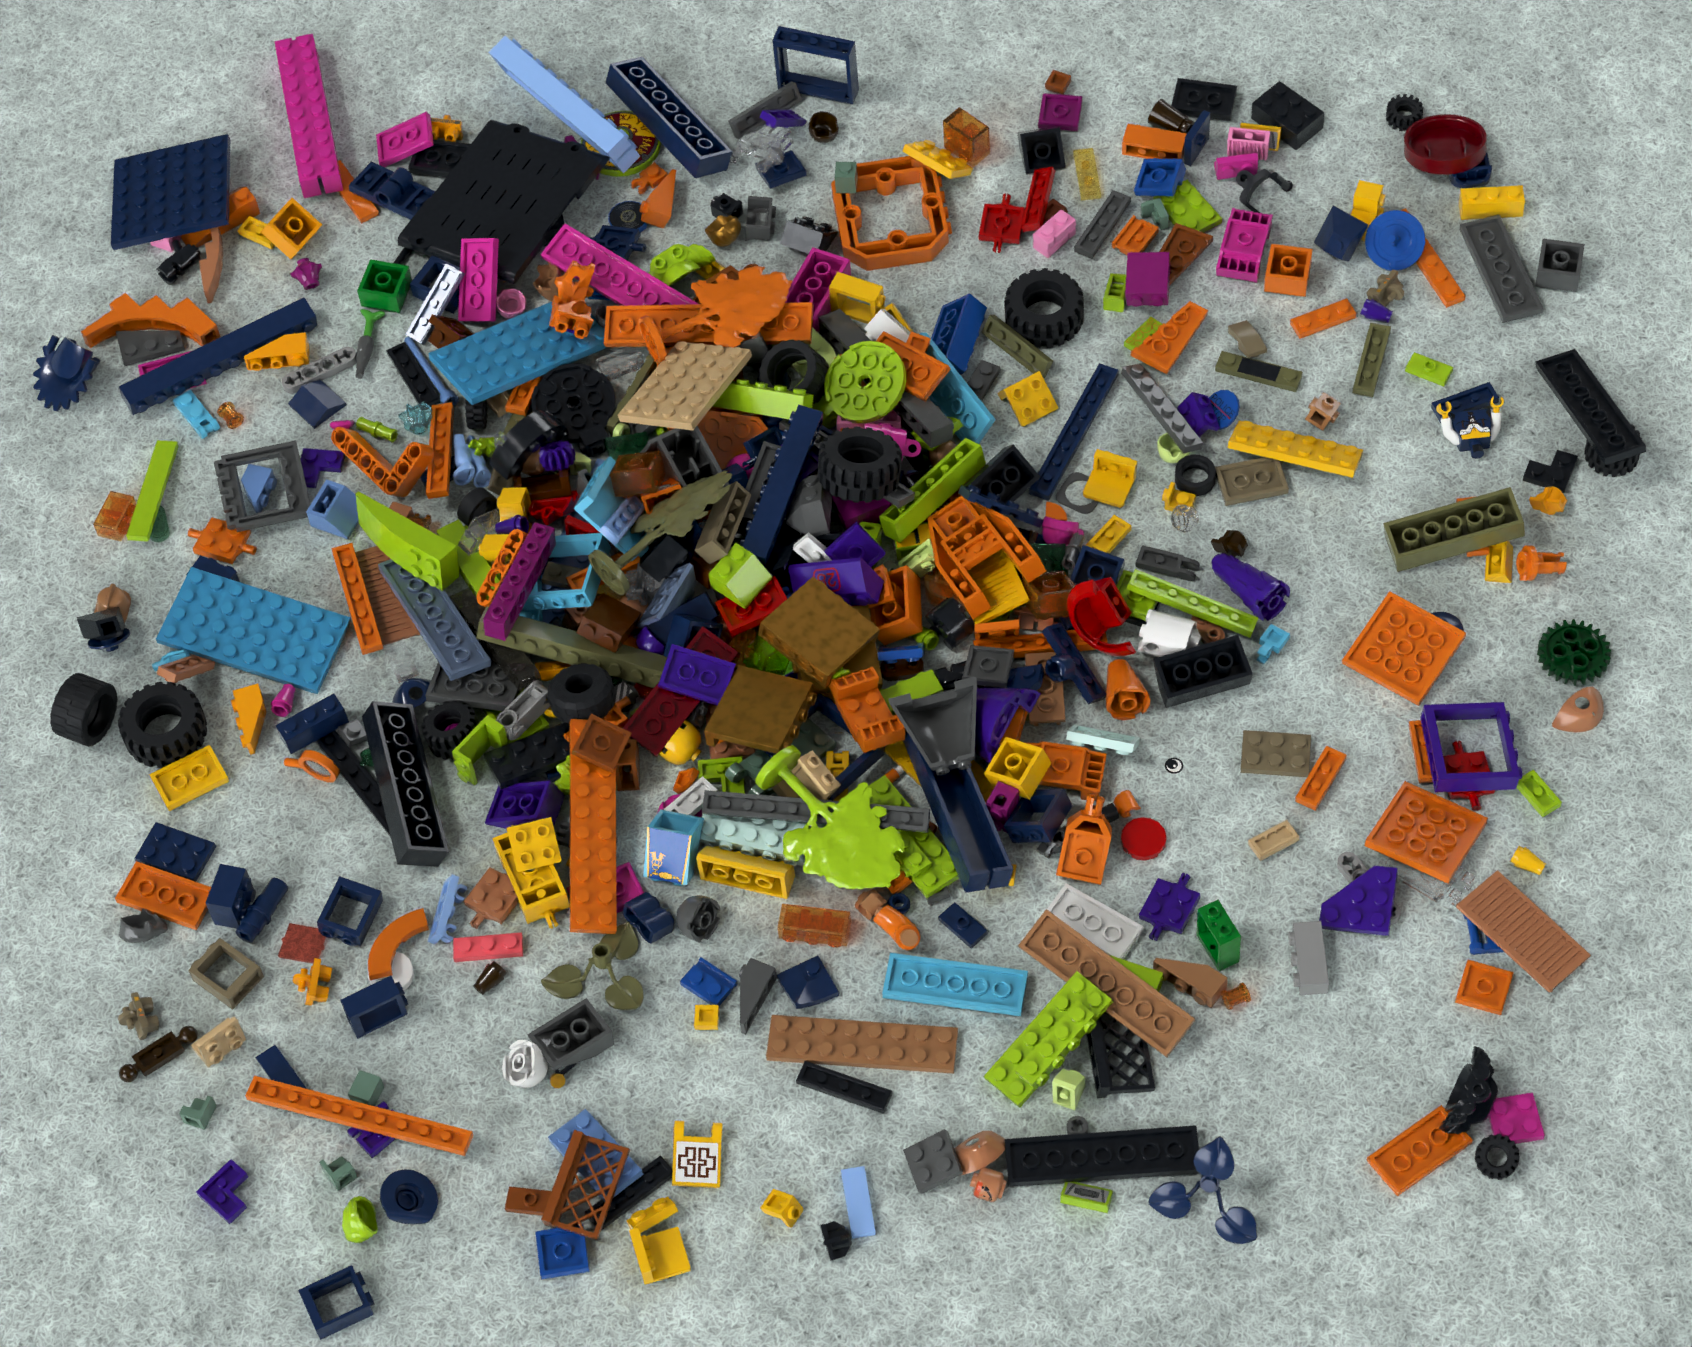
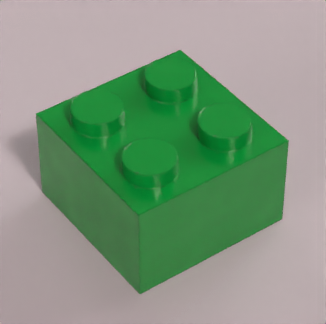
[357,259,412,313]

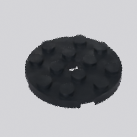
[532,363,616,443]

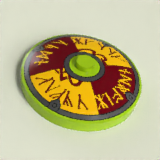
[581,111,661,177]

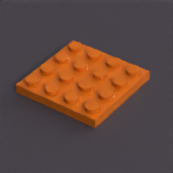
[1342,591,1466,706]
[1364,781,1488,884]

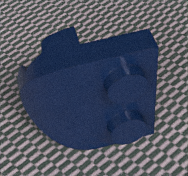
[1449,152,1492,188]

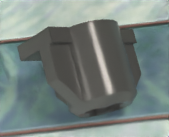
[1036,825,1066,859]

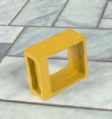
[829,272,886,324]

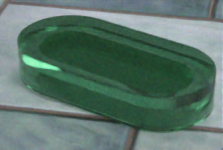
[150,505,170,542]

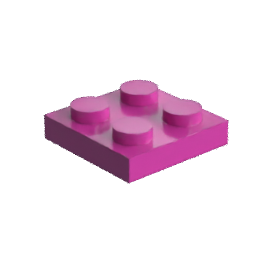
[1488,1093,1545,1144]

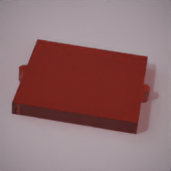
[278,923,326,964]

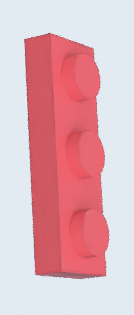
[453,932,523,962]

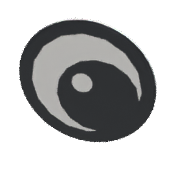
[1165,758,1183,774]

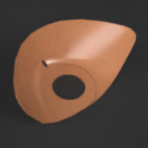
[1552,686,1604,732]
[954,1131,1005,1175]

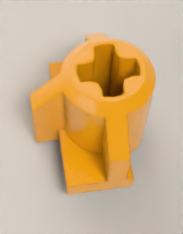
[1529,486,1567,515]

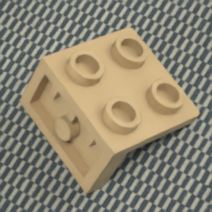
[191,1016,246,1068]

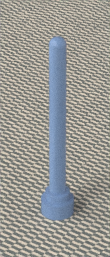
[404,337,459,406]

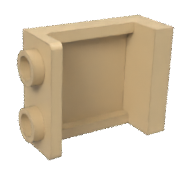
[772,750,841,800]

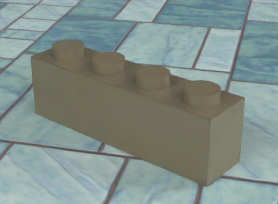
[694,481,751,564]

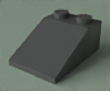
[527,998,614,1070]

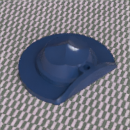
[380,1169,438,1224]

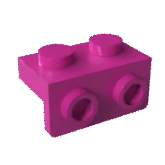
[1214,153,1258,180]

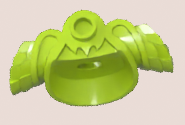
[648,244,716,286]

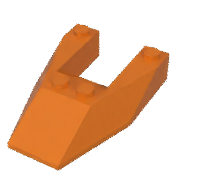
[927,495,1046,620]

